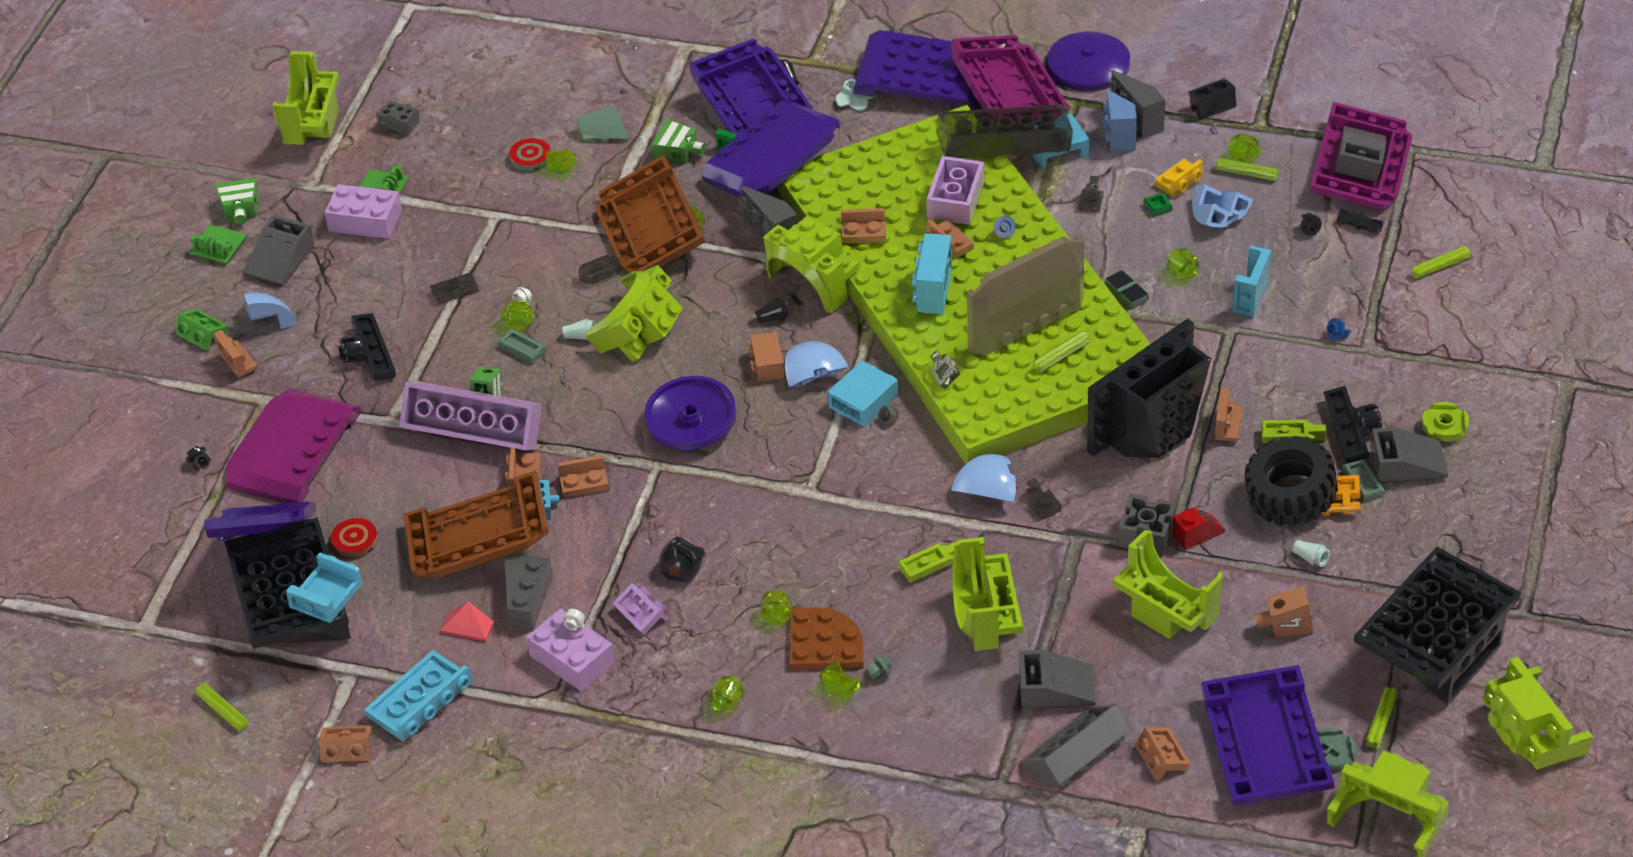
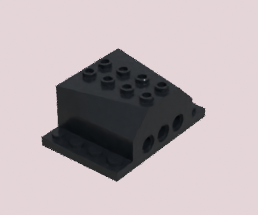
[1087,318,1211,458]
[224,517,351,649]
[1353,547,1521,706]

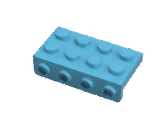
[364,650,472,742]

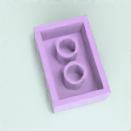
[927,156,985,225]
[325,184,402,239]
[526,608,615,691]

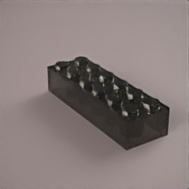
[936,105,1073,158]

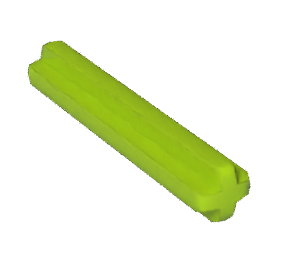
[1215,158,1279,181]
[1411,246,1470,279]
[1033,331,1089,372]
[195,683,249,731]
[1366,687,1397,749]

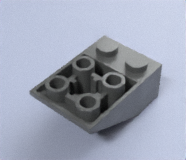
[1109,70,1165,139]
[1334,126,1386,182]
[740,186,798,241]
[244,215,315,286]
[1370,427,1448,482]
[1019,650,1096,708]

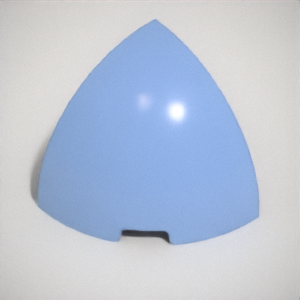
[1192,184,1253,227]
[243,292,298,329]
[785,341,848,387]
[951,454,1016,502]

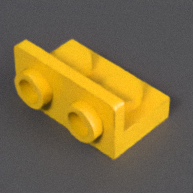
[1155,159,1203,198]

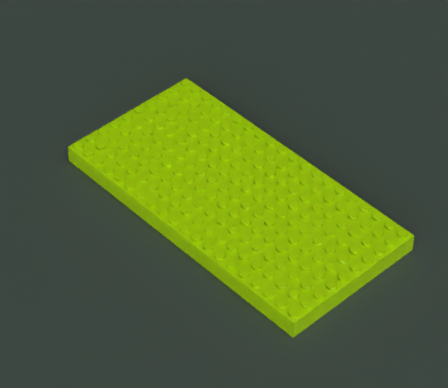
[777,105,1150,464]

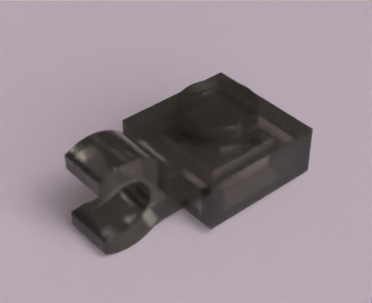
[1079,176,1103,212]
[930,350,960,389]
[1026,478,1062,520]

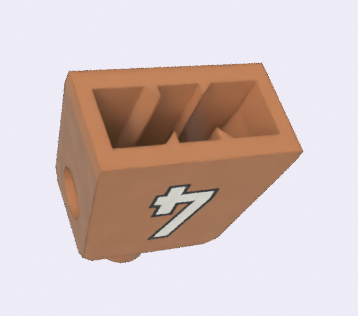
[1254,586,1314,638]

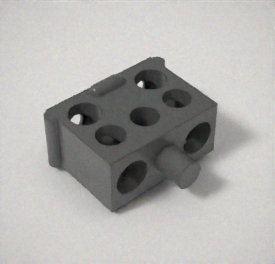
[376,101,420,135]

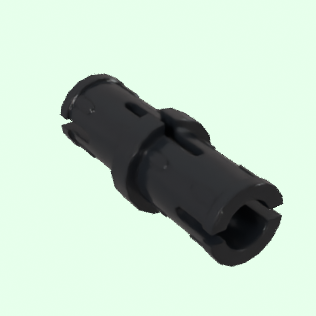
[1337,208,1383,234]

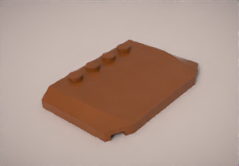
[596,155,706,273]
[403,470,549,578]

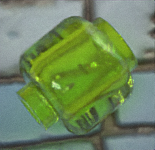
[1228,133,1261,163]
[1167,248,1199,281]
[500,300,533,330]
[761,590,792,625]
[708,675,745,712]

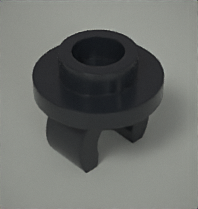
[1300,213,1322,236]
[185,446,211,471]

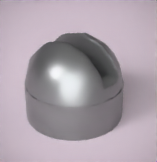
[878,406,899,424]

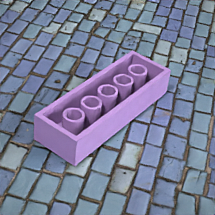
[399,381,542,450]

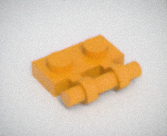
[1321,475,1361,516]

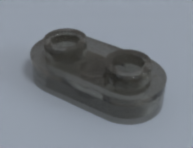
[578,255,620,284]

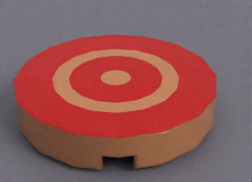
[330,518,378,558]

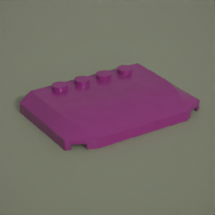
[951,35,1068,130]
[1309,102,1412,211]
[226,388,361,503]

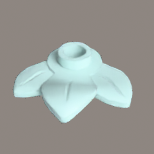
[836,79,877,111]

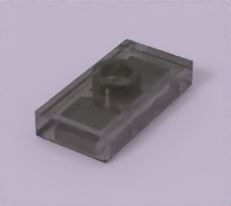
[430,272,479,305]

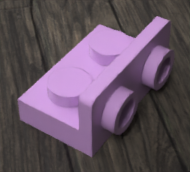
[612,583,670,635]

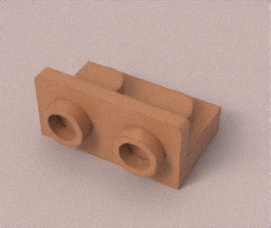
[841,208,886,244]
[926,219,974,260]
[214,330,257,378]
[1215,387,1243,442]
[505,448,541,486]
[557,455,609,498]
[318,725,373,763]
[1135,727,1191,780]

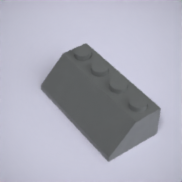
[1019,704,1131,787]

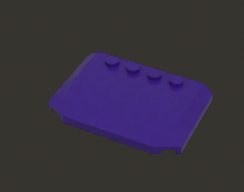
[689,39,813,135]
[701,101,841,197]
[204,501,316,541]

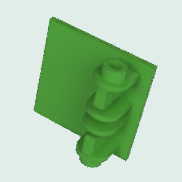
[360,165,409,194]
[189,225,247,264]

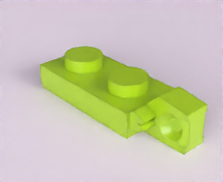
[1261,420,1326,443]
[898,542,956,583]

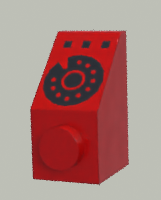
[1172,507,1225,550]

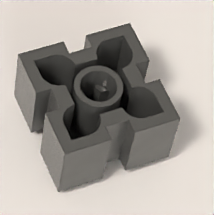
[1117,493,1176,556]

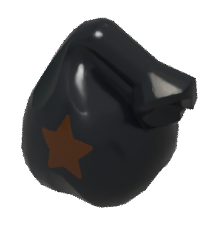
[659,537,706,582]

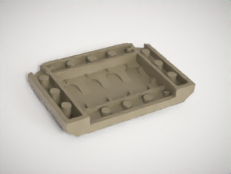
[967,236,1085,355]

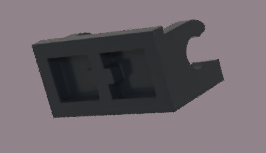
[1188,78,1237,120]

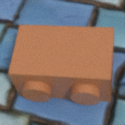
[747,332,785,382]

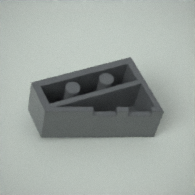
[505,553,553,630]

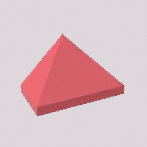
[441,601,494,642]

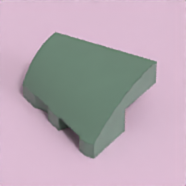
[575,105,629,143]

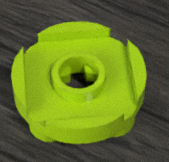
[1422,402,1469,442]

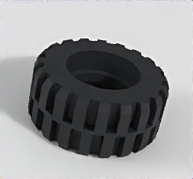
[1244,436,1338,526]

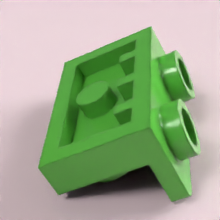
[175,309,228,350]

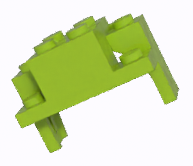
[273,51,339,145]
[763,215,860,313]
[585,265,683,362]
[1113,530,1224,639]
[952,537,1023,651]
[1483,657,1594,770]
[1327,750,1449,857]

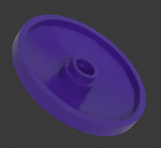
[1047,31,1130,91]
[645,376,736,450]

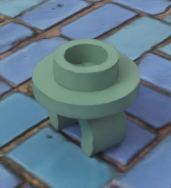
[867,654,892,680]

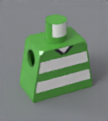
[651,119,705,164]
[216,178,260,225]
[469,367,503,396]

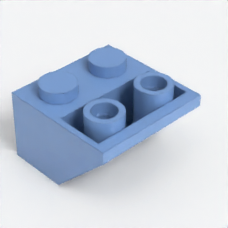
[1103,91,1137,152]

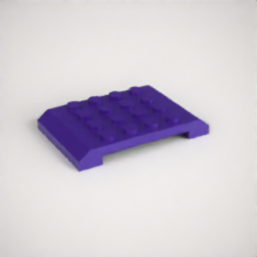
[853,30,979,114]
[1201,665,1334,806]

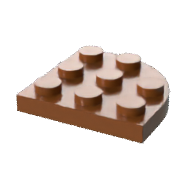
[790,607,864,670]

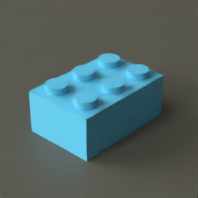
[912,233,952,314]

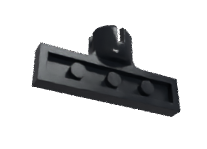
[339,313,396,380]
[1323,386,1383,464]

